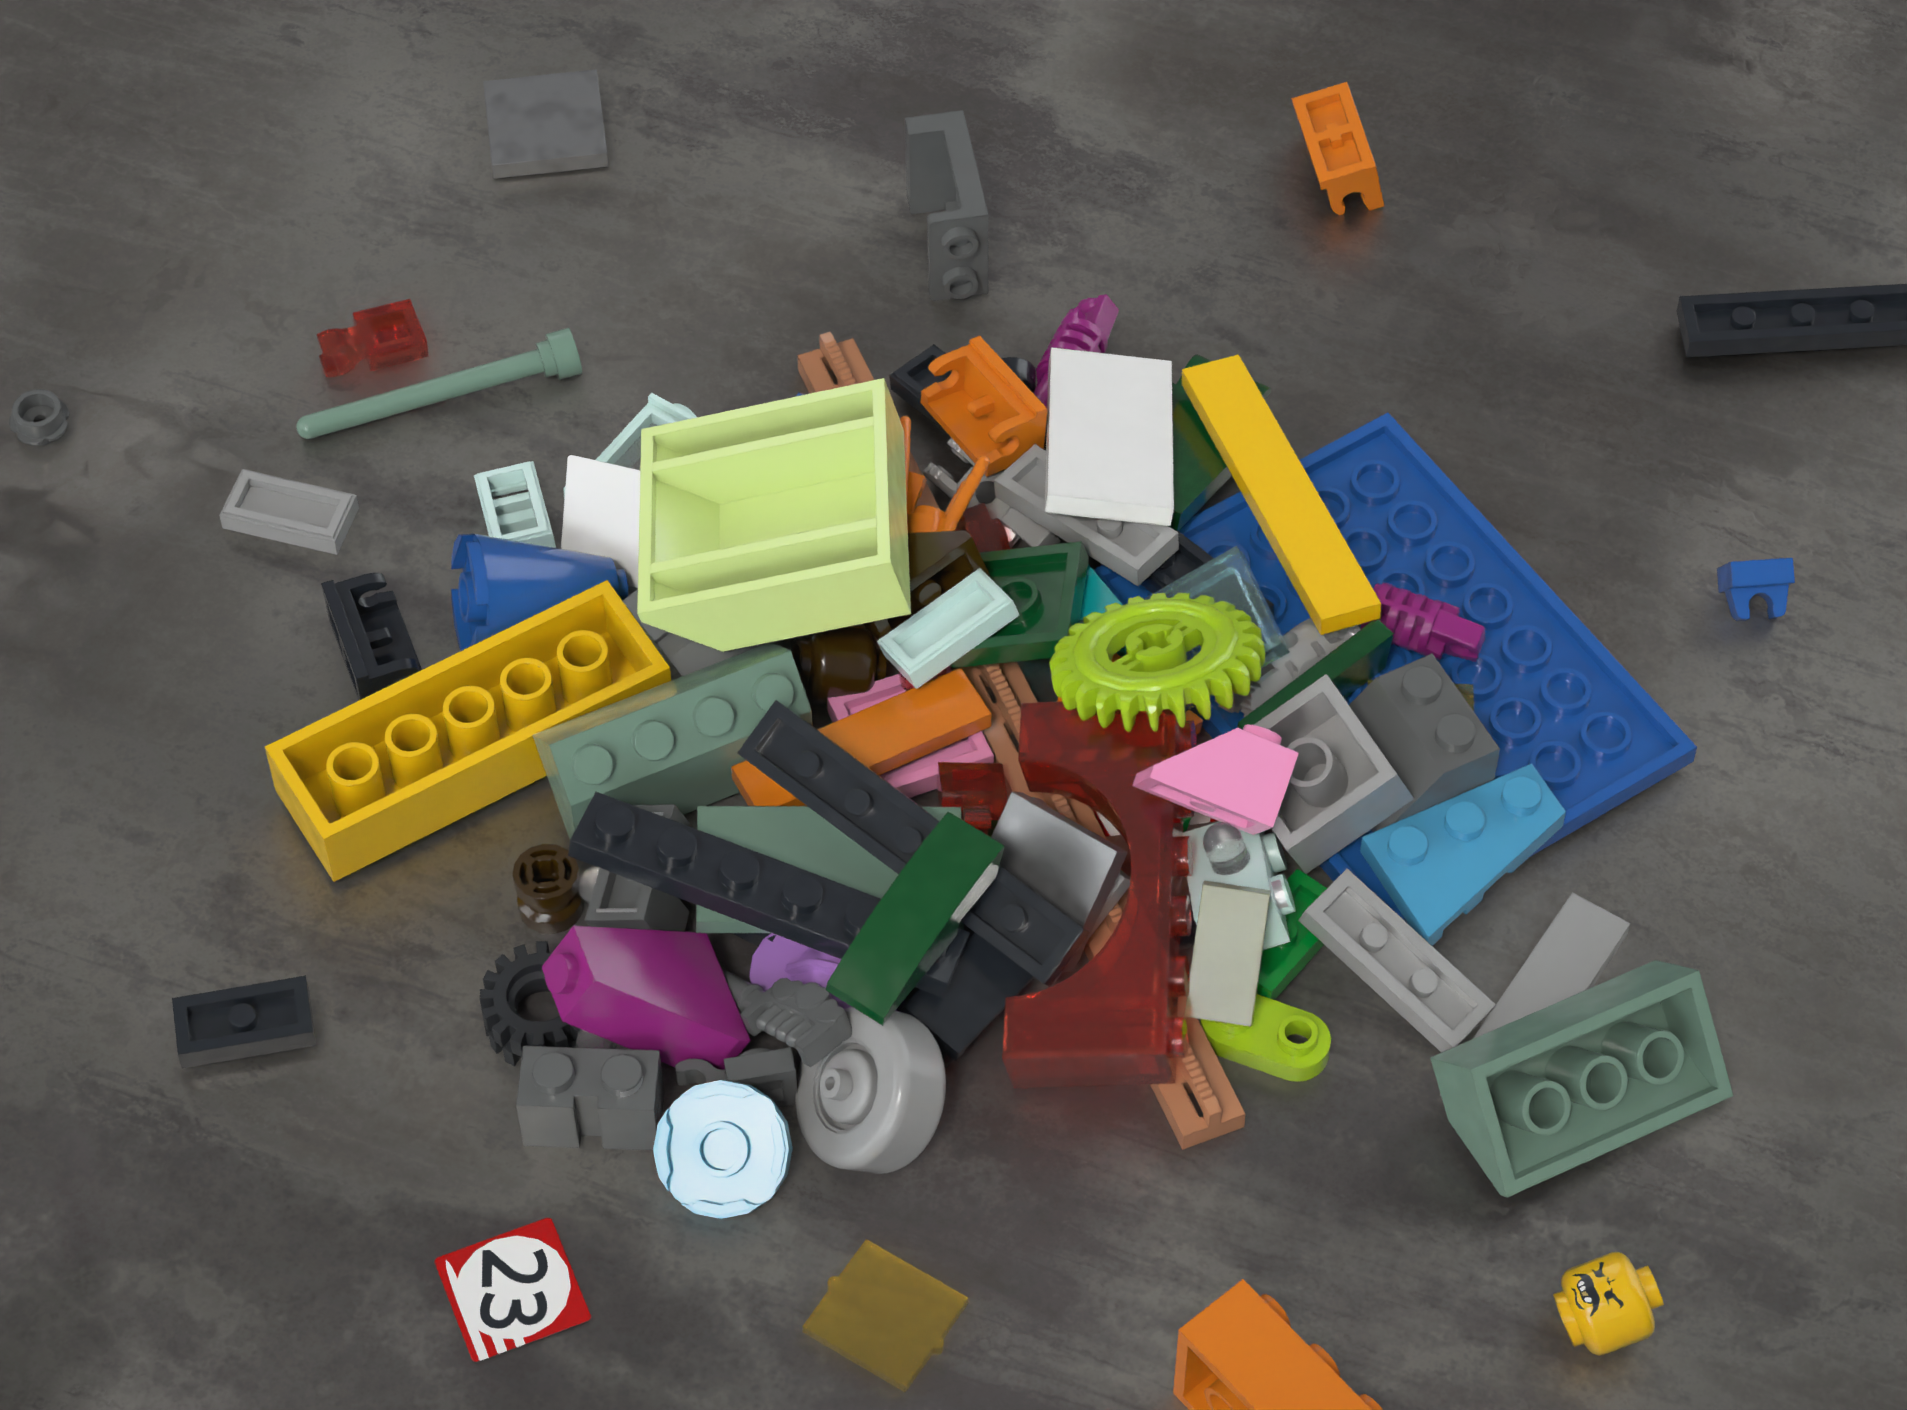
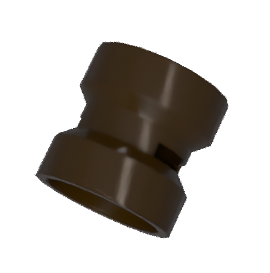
[513,844,584,934]

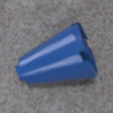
[451,534,628,651]

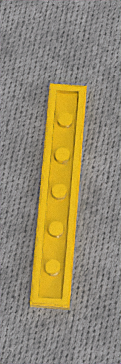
[1182,354,1381,635]

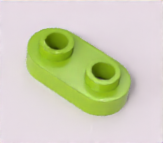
[1200,994,1331,1082]

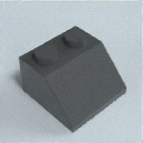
[1349,654,1500,832]

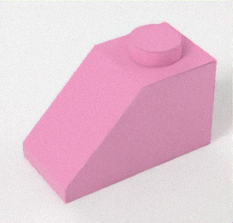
[1132,724,1299,835]

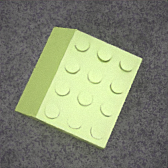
[637,378,911,652]

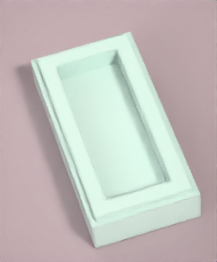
[877,568,1019,689]

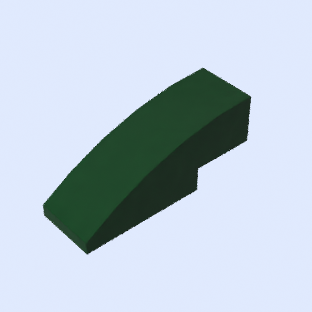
[826,812,1005,1026]

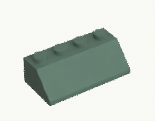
[532,642,812,839]
[1430,960,1733,1198]

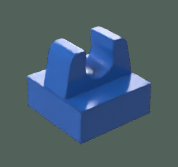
[1717,558,1795,621]

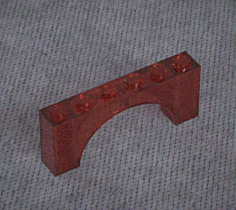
[1002,701,1196,1088]

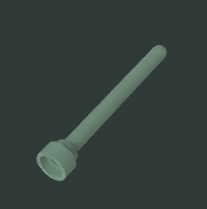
[296,327,582,439]

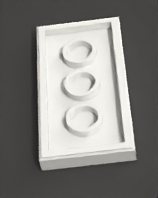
[1045,347,1174,526]

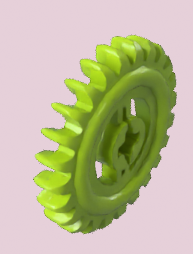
[1049,593,1265,732]

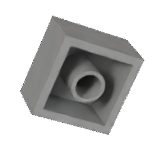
[1254,674,1414,874]

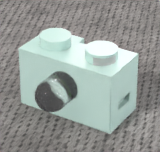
[1180,821,1296,950]

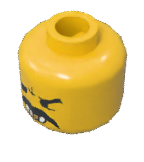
[1553,1252,1664,1356]

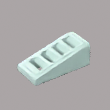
[474,461,556,548]

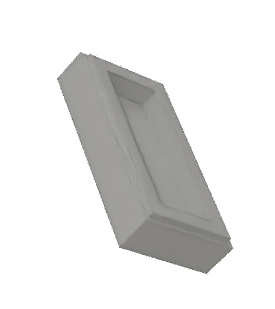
[219,469,359,555]

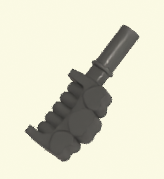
[721,968,852,1067]

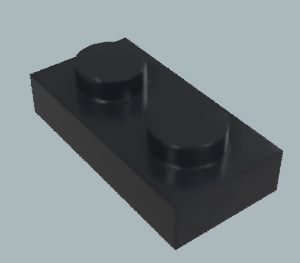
[172,975,316,1069]

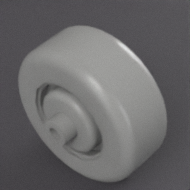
[795,1007,946,1174]

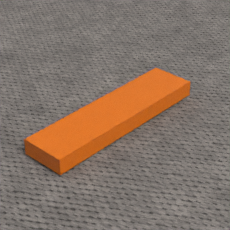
[731,668,991,806]

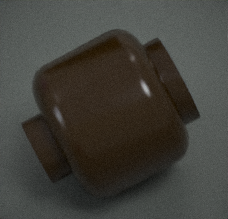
[791,625,887,706]

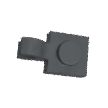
[675,1047,797,1108]

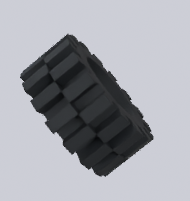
[480,941,597,1067]

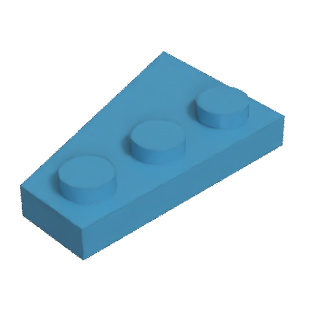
[1360,763,1566,946]

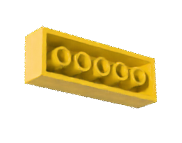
[265,580,671,882]

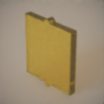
[802,1239,968,1393]

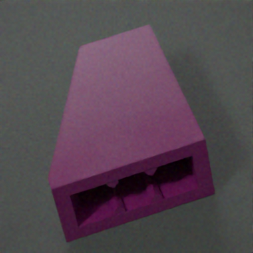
[542,926,751,1070]

